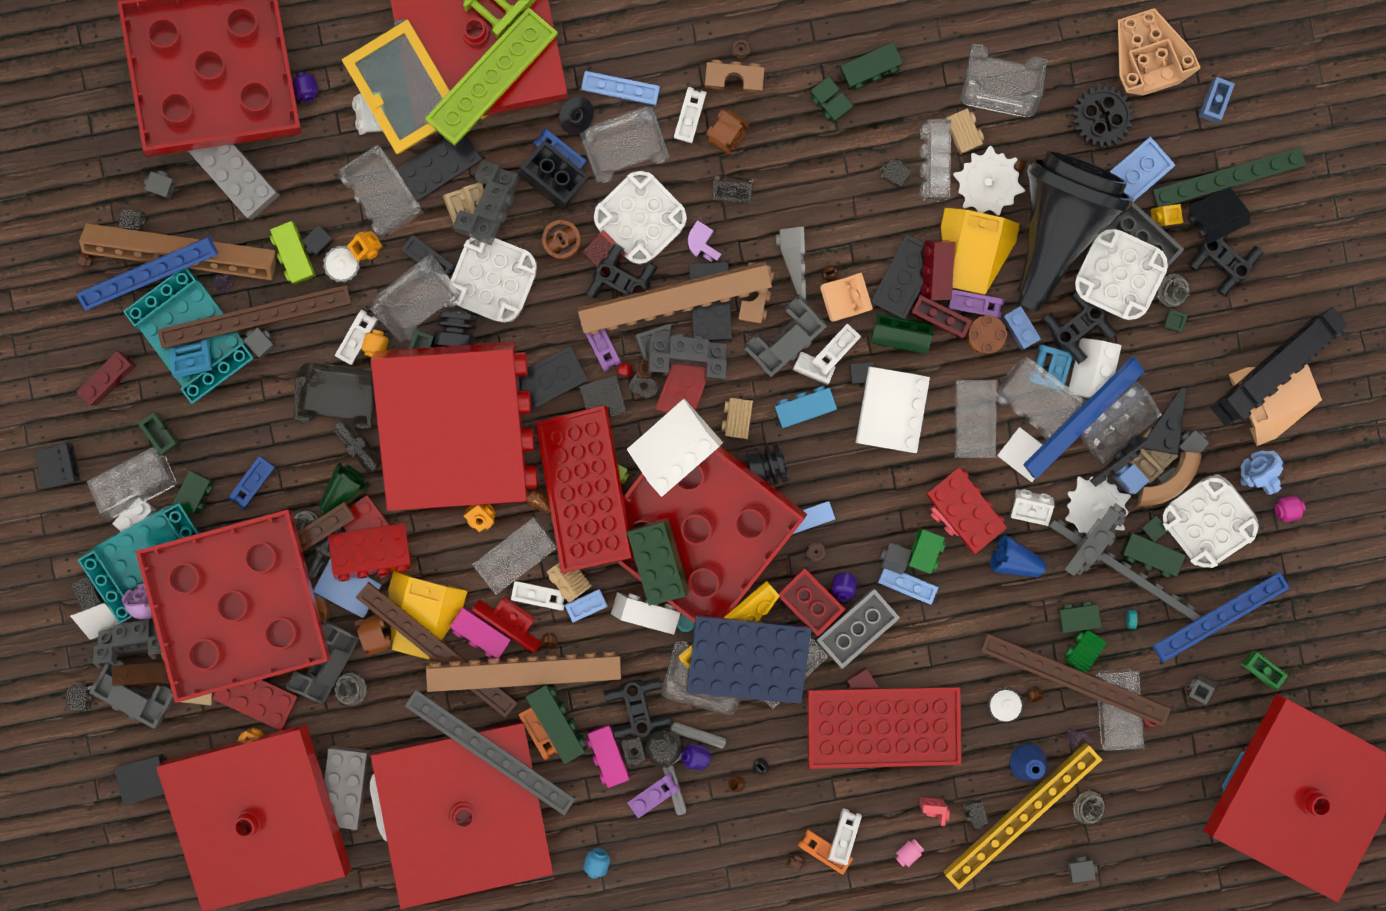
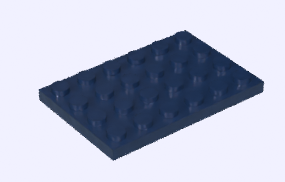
[686,615,812,704]

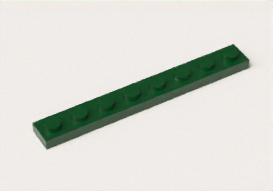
[1152,147,1306,207]

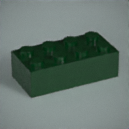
[627,518,690,606]
[526,684,587,764]

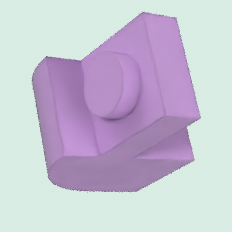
[688,220,721,263]

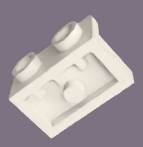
[1011,489,1054,526]
[112,495,156,531]

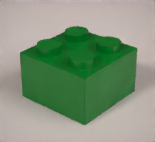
[907,528,946,574]

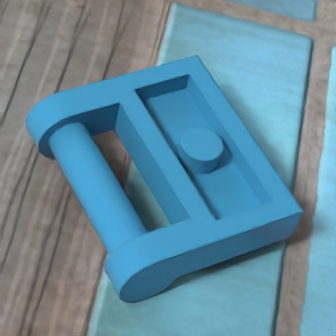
[169,339,212,378]
[1029,345,1073,391]

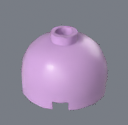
[122,583,152,619]

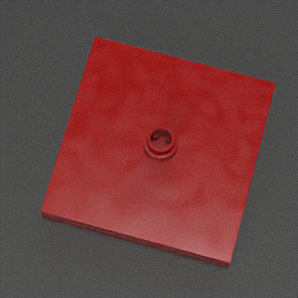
[117,0,301,157]
[390,0,568,129]
[617,446,808,623]
[135,510,331,703]
[1203,694,1386,902]
[370,721,553,909]
[156,724,352,911]

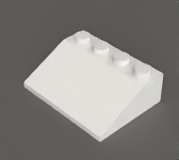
[856,367,930,453]
[627,399,723,497]

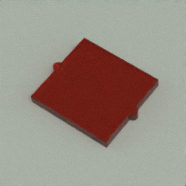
[583,230,627,275]

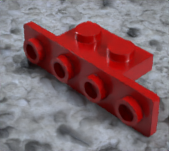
[472,597,542,653]

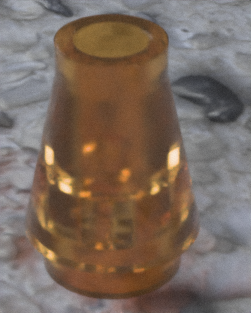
[525,489,551,514]

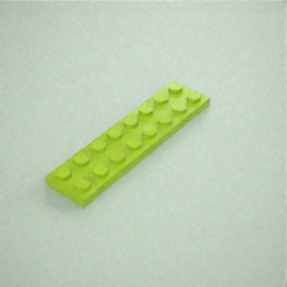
[425,7,558,146]

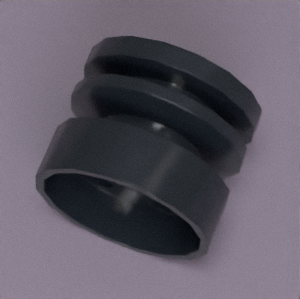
[434,310,477,346]
[745,442,787,485]

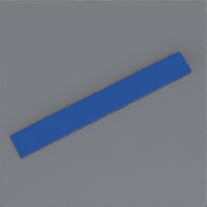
[76,236,218,311]
[1023,357,1145,479]
[1152,572,1290,663]

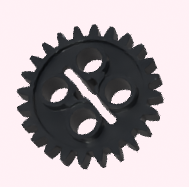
[1071,85,1135,148]

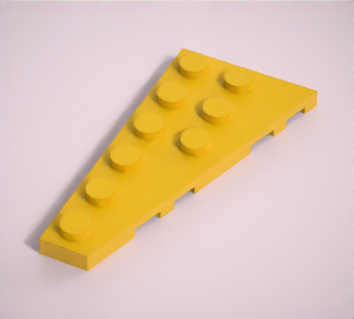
[678,581,779,669]

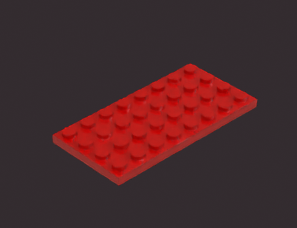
[536,406,634,573]
[807,687,961,769]

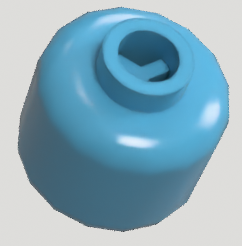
[583,848,610,879]

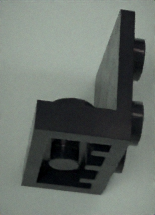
[35,443,81,488]

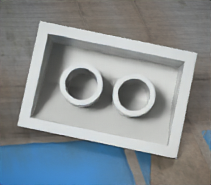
[1067,338,1122,399]

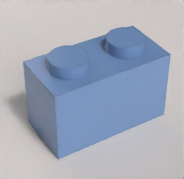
[1198,77,1235,123]
[1001,306,1041,350]
[1112,464,1149,494]

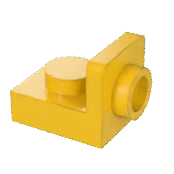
[1151,204,1183,227]

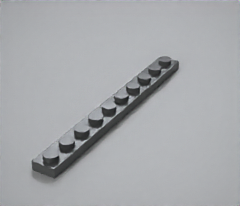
[1048,519,1205,622]
[404,690,575,815]

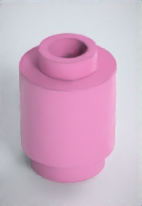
[896,839,924,867]

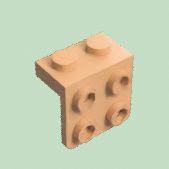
[820,273,873,322]

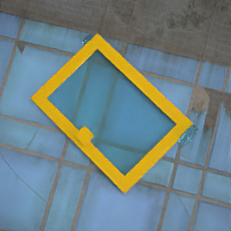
[342,19,450,155]

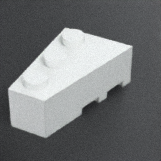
[611,592,681,635]

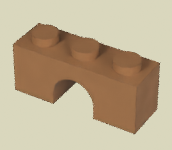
[705,60,765,94]
[738,263,774,325]

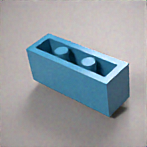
[775,386,837,428]

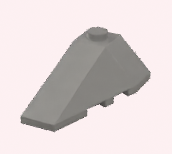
[776,227,806,300]

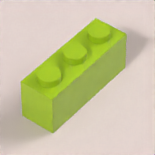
[270,221,316,285]

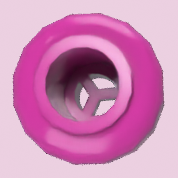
[1274,495,1306,522]

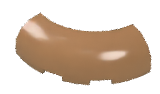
[1138,452,1202,506]

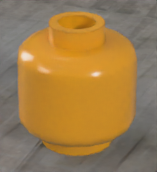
[361,330,389,358]

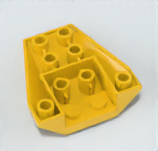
[941,208,1020,295]
[388,571,467,660]

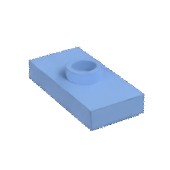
[565,589,608,622]

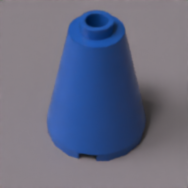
[990,535,1046,578]
[1010,744,1048,782]

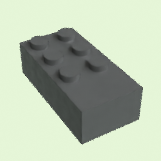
[1102,202,1185,266]

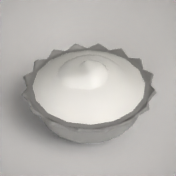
[323,245,360,283]

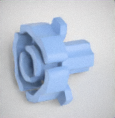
[1240,450,1283,495]

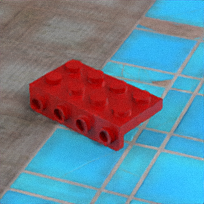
[926,468,1007,555]
[328,523,412,582]

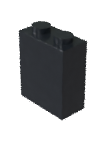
[1188,187,1251,243]
[114,754,167,805]

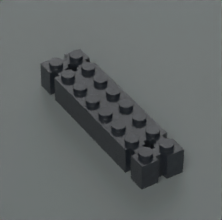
[1210,307,1348,425]

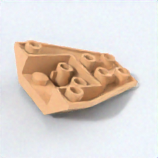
[1118,8,1200,96]
[1228,364,1322,446]

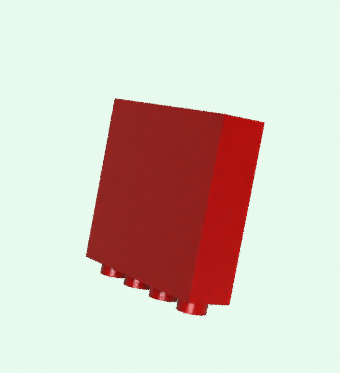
[371,341,538,511]

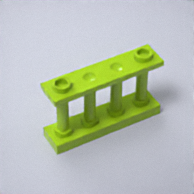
[463,0,536,39]

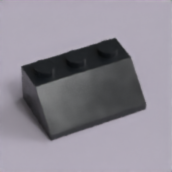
[518,140,589,211]

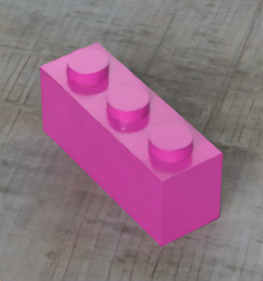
[450,607,512,658]
[586,724,630,788]

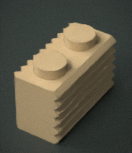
[945,108,984,155]
[721,398,753,439]
[547,562,591,602]

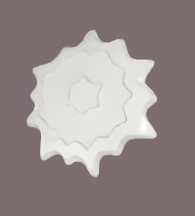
[953,146,1025,216]
[1065,476,1131,533]

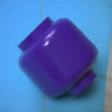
[292,72,319,102]
[831,572,857,602]
[681,744,711,770]

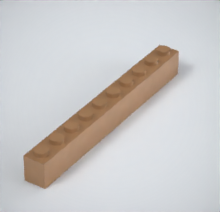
[79,223,277,280]
[578,261,772,335]
[426,651,621,692]

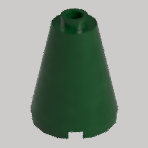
[319,462,369,515]

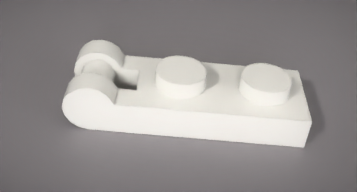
[674,87,707,144]
[335,310,379,365]
[811,324,861,375]
[511,581,565,610]
[828,808,862,866]

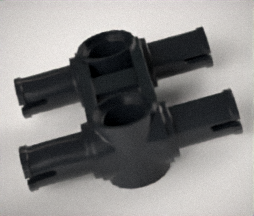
[1187,234,1264,297]
[586,243,658,299]
[1041,292,1118,365]
[603,677,671,740]

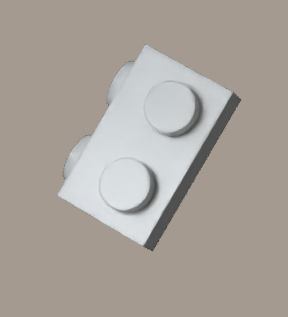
[352,92,385,135]

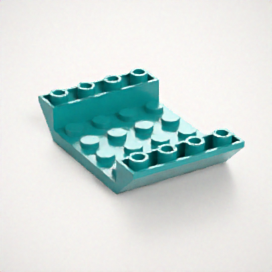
[123,268,254,404]
[78,502,199,624]

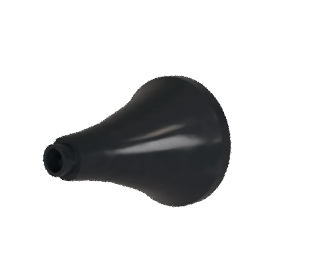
[1017,151,1134,311]

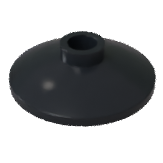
[559,97,594,135]

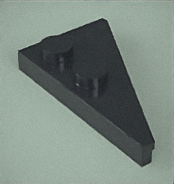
[1141,388,1187,455]
[1090,435,1154,487]

